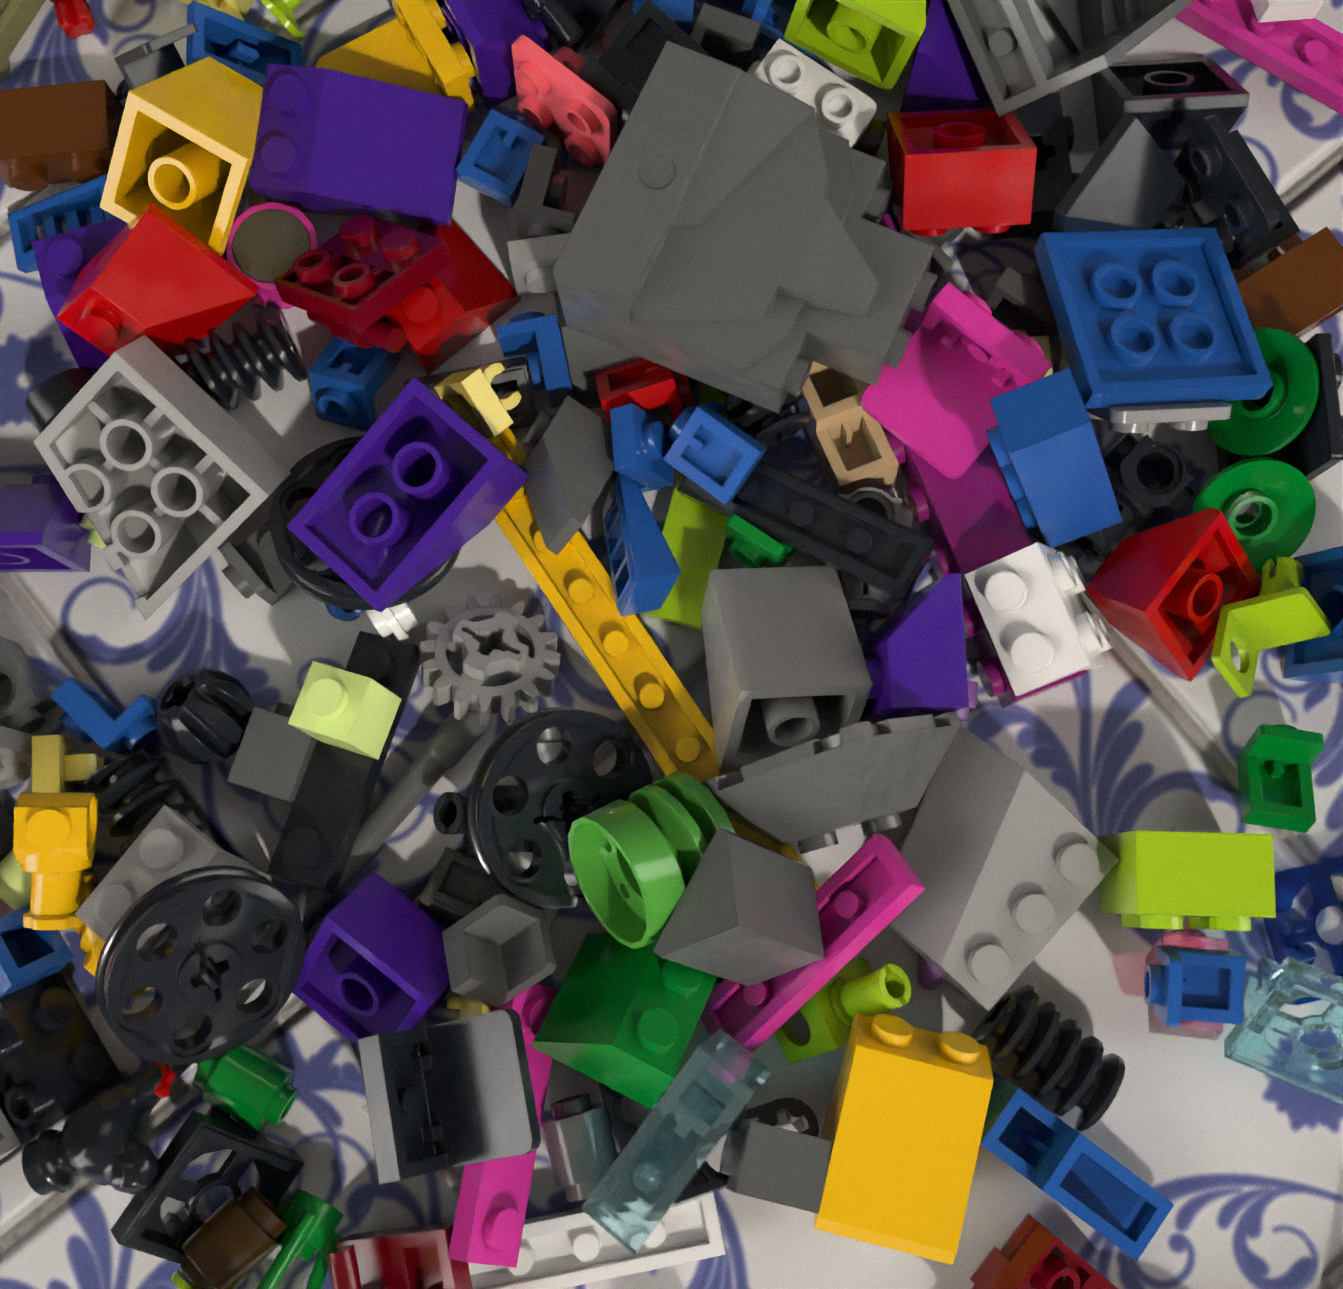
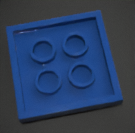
[1033,227,1273,409]

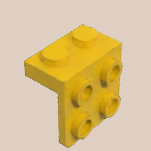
[316,0,476,113]

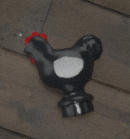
[22,1061,175,1196]

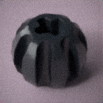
[153,668,254,765]

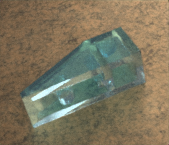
[581,1028,774,1255]

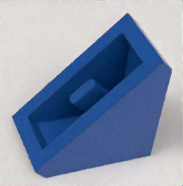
[186,1,302,105]

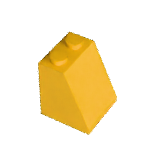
[100,56,264,257]
[814,1012,994,1265]

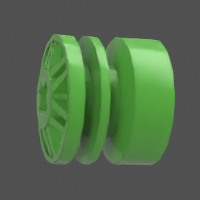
[568,771,736,949]

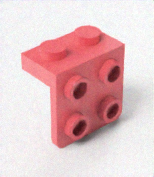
[511,35,618,169]

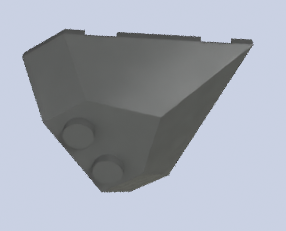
[701,711,961,854]

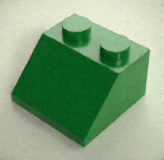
[531,933,718,1109]

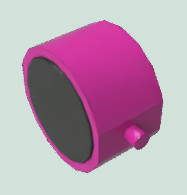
[225,202,323,310]

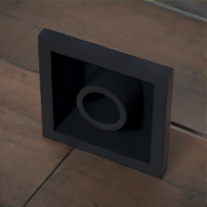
[1052,112,1186,232]

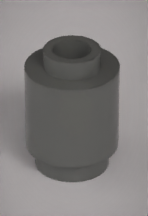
[541,1093,621,1202]

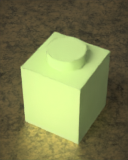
[288,661,402,760]

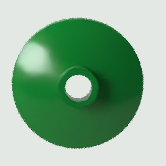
[1205,328,1320,456]
[1190,457,1316,574]

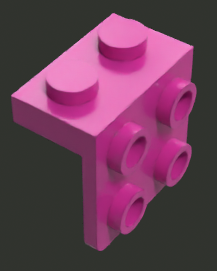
[860,282,1053,479]

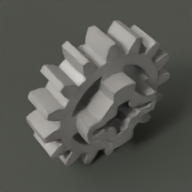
[420,595,561,726]

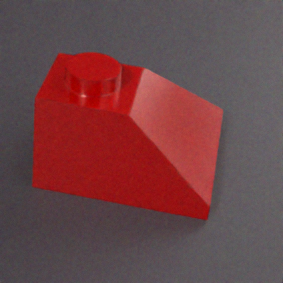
[56,202,259,357]
[381,219,521,375]
[1085,507,1261,682]

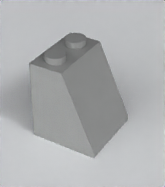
[701,566,873,773]

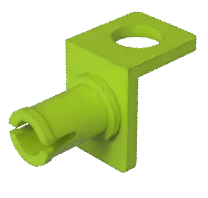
[1211,556,1331,698]
[774,957,911,1064]

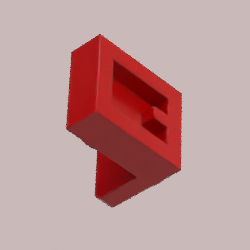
[594,358,695,423]

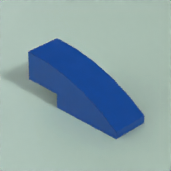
[980,1072,1174,1261]

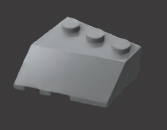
[34,335,291,621]
[888,725,1119,1011]

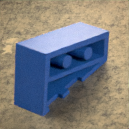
[986,368,1123,548]

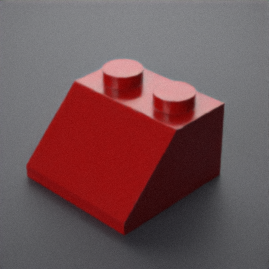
[886,108,1037,237]

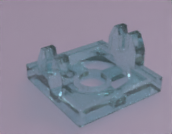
[1224,955,1343,1105]

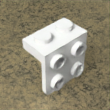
[747,38,877,148]
[965,542,1113,696]

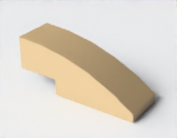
[796,361,899,495]

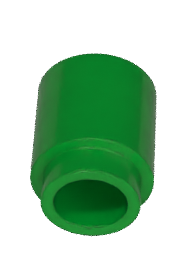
[192,1043,299,1132]

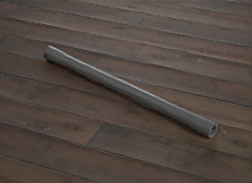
[149,710,492,1108]

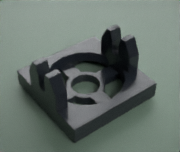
[110,1105,305,1264]

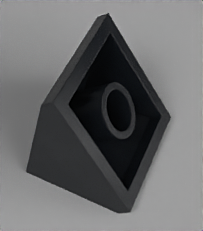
[1091,57,1250,150]

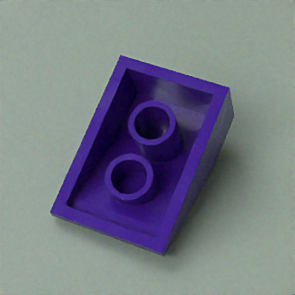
[249,64,469,226]
[287,377,530,612]

